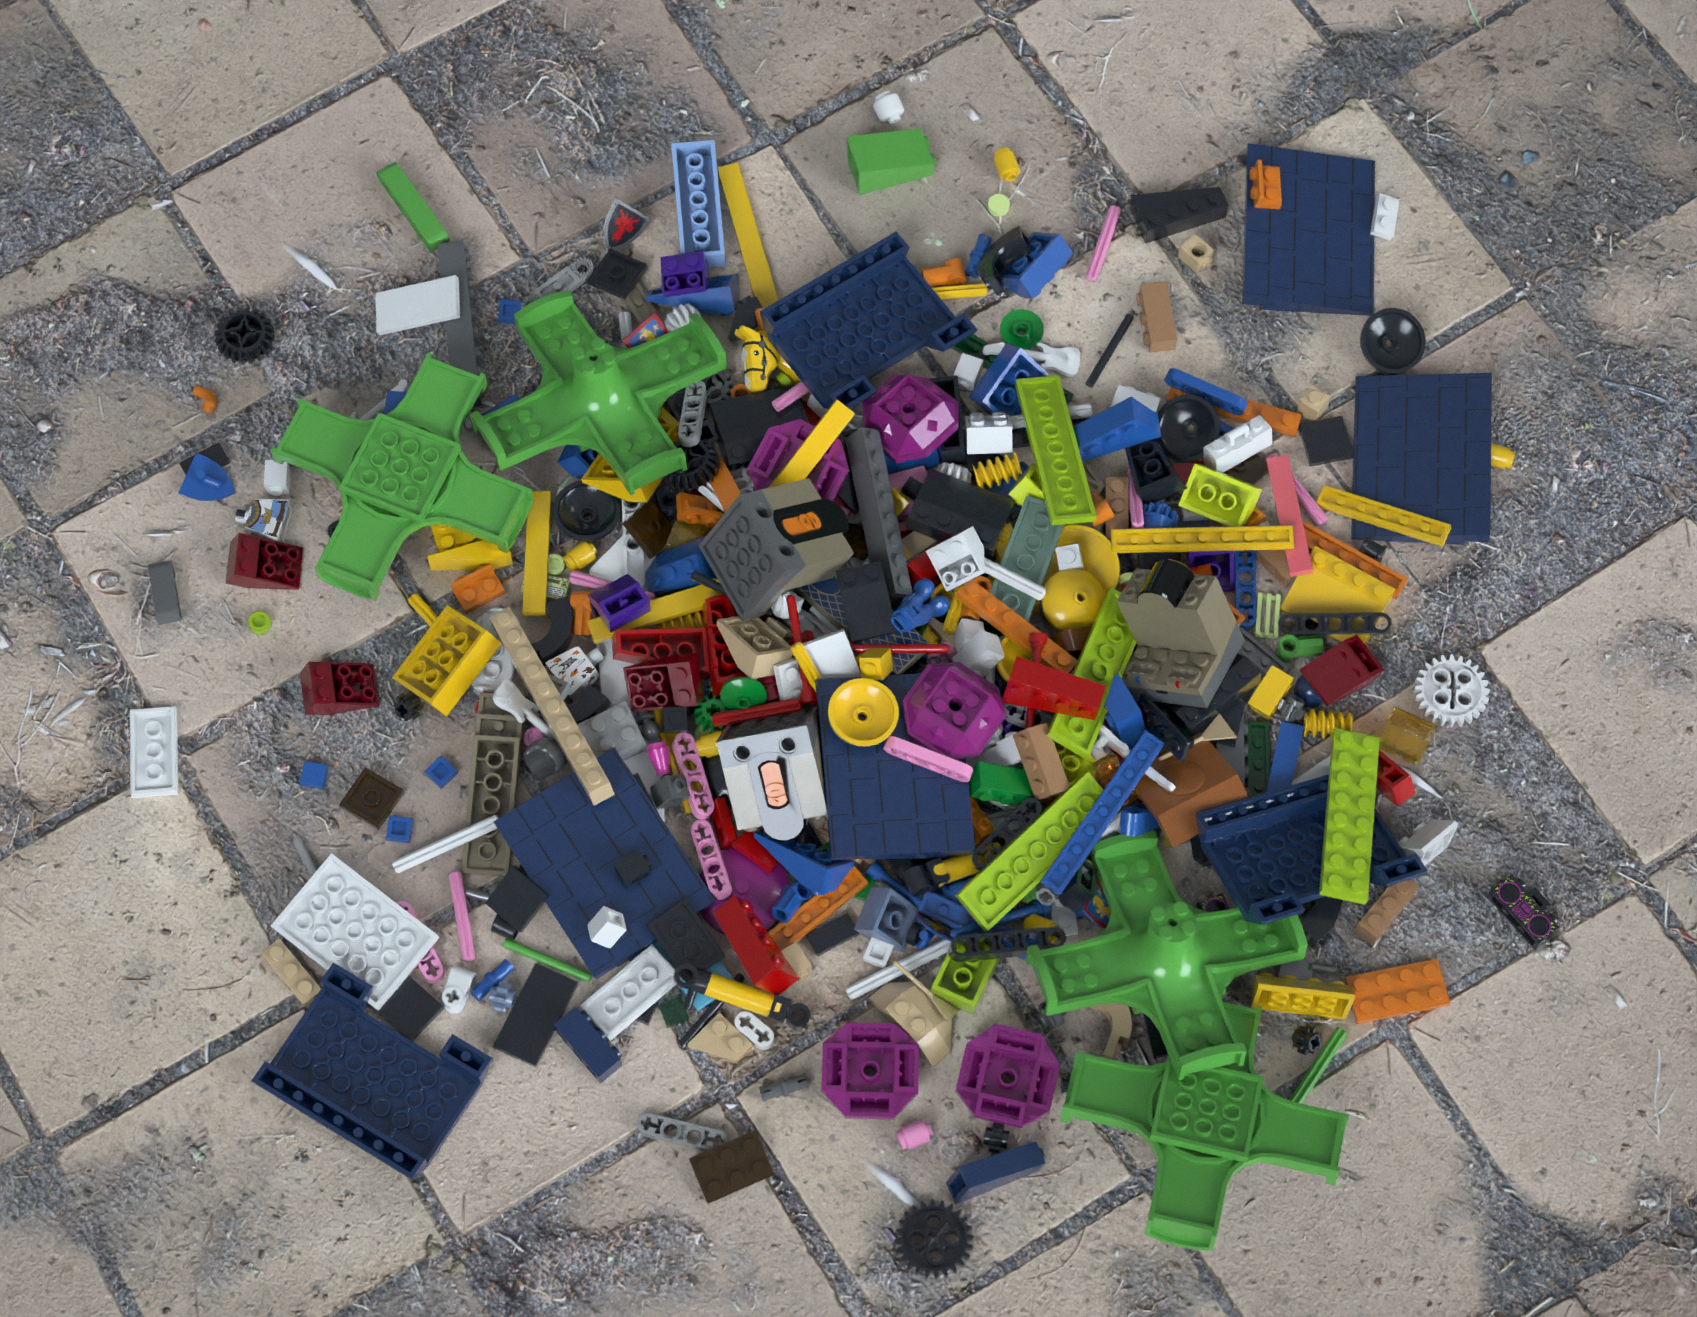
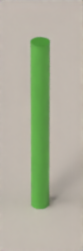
[503,938,592,982]

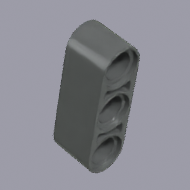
[148,560,182,625]

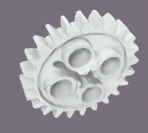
[1414,654,1490,727]

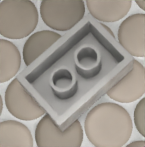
[577,701,648,761]

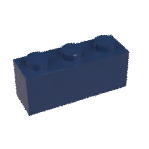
[553,1007,622,1083]

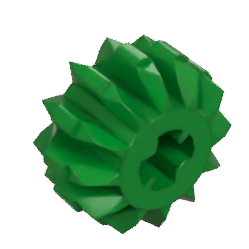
[694,695,730,733]

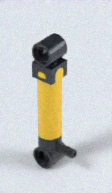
[902,840,1006,897]
[673,963,811,1028]

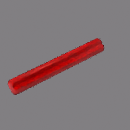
[712,698,802,727]

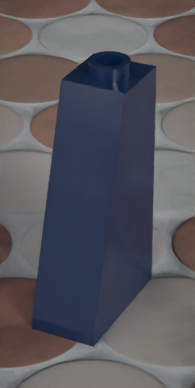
[946,1141,1046,1205]

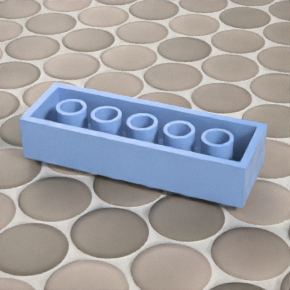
[671,140,726,268]

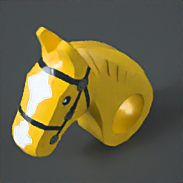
[734,325,810,393]

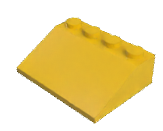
[581,423,680,503]
[1280,546,1395,644]
[392,605,502,717]
[1251,973,1355,1019]

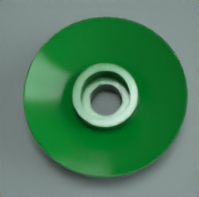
[1000,309,1044,349]
[720,677,767,710]

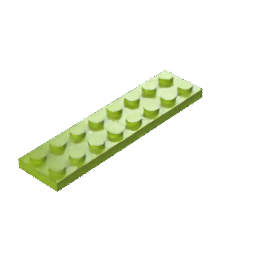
[1015,375,1097,526]
[1047,587,1136,759]
[1319,728,1380,905]
[955,771,1104,931]

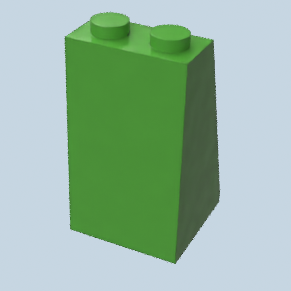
[847,128,936,195]

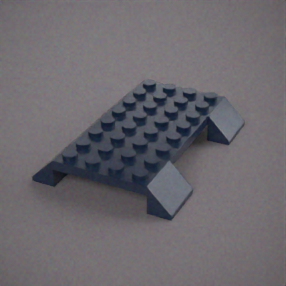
[760,231,978,409]
[1195,774,1428,925]
[252,962,493,1180]

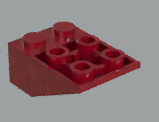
[226,533,303,590]
[1300,634,1384,706]
[623,653,705,712]
[300,662,379,715]

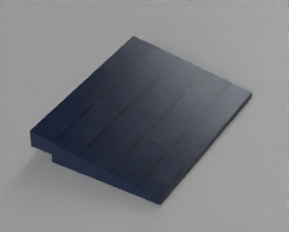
[1242,143,1375,316]
[1351,373,1492,545]
[815,673,975,860]
[494,747,716,979]

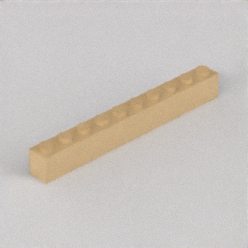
[489,607,615,805]

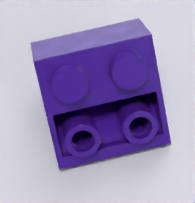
[660,251,710,298]
[588,574,650,633]

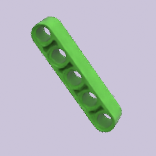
[376,162,450,252]

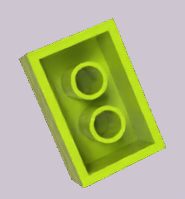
[931,926,1004,1015]

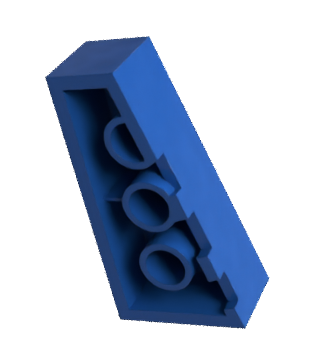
[1073,397,1161,462]

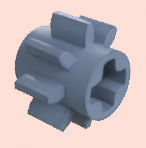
[488,981,516,1013]

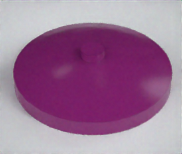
[699,848,789,936]

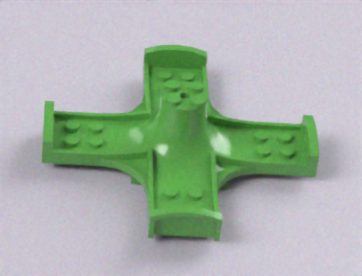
[469,290,727,495]
[271,352,534,601]
[1026,831,1308,1080]
[1060,1002,1349,1251]

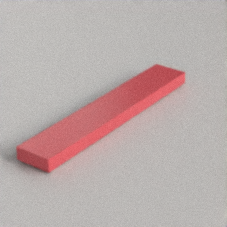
[1266,455,1313,577]

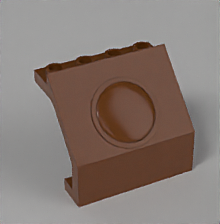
[1133,732,1249,848]

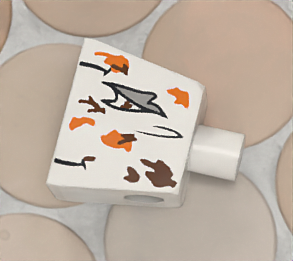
[546,646,604,702]

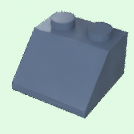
[854,887,918,952]

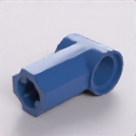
[772,881,812,923]

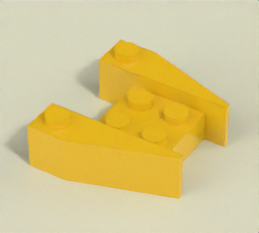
[427,524,513,570]

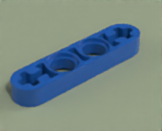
[1164,368,1248,416]
[1234,550,1257,631]

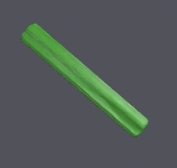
[1289,1027,1347,1104]

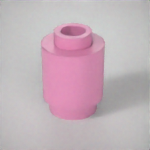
[896,1119,933,1150]

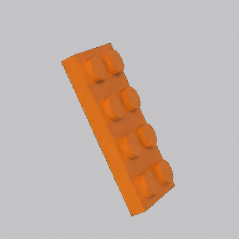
[1345,959,1450,1024]

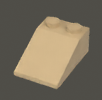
[716,616,793,679]

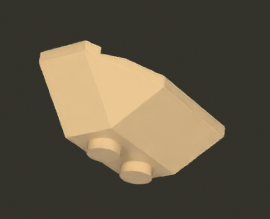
[869,982,952,1068]

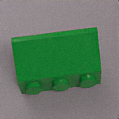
[968,762,1040,808]

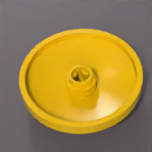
[1042,525,1120,601]

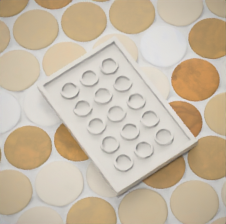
[271,853,440,1011]

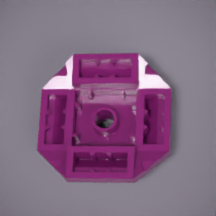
[863,374,959,463]
[748,419,850,515]
[902,662,1006,760]
[821,1023,919,1120]
[955,1024,1060,1128]

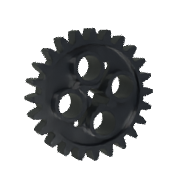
[895,1199,974,1280]

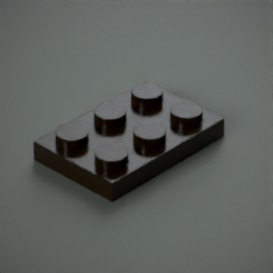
[689,1130,775,1204]

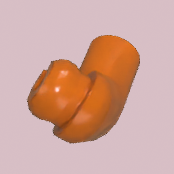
[192,385,218,413]

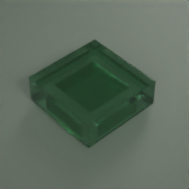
[658,996,689,1028]

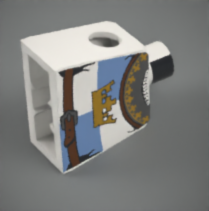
[235,499,292,543]

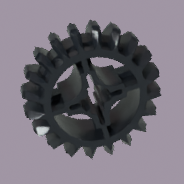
[215,307,275,365]
[663,438,720,493]

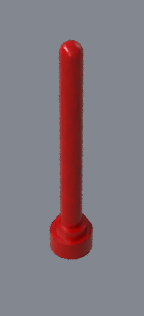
[786,595,817,705]
[1025,632,1048,729]
[849,642,950,654]

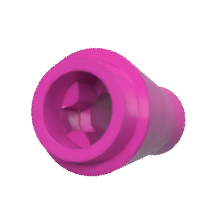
[646,741,670,776]

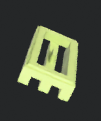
[1255,592,1281,639]

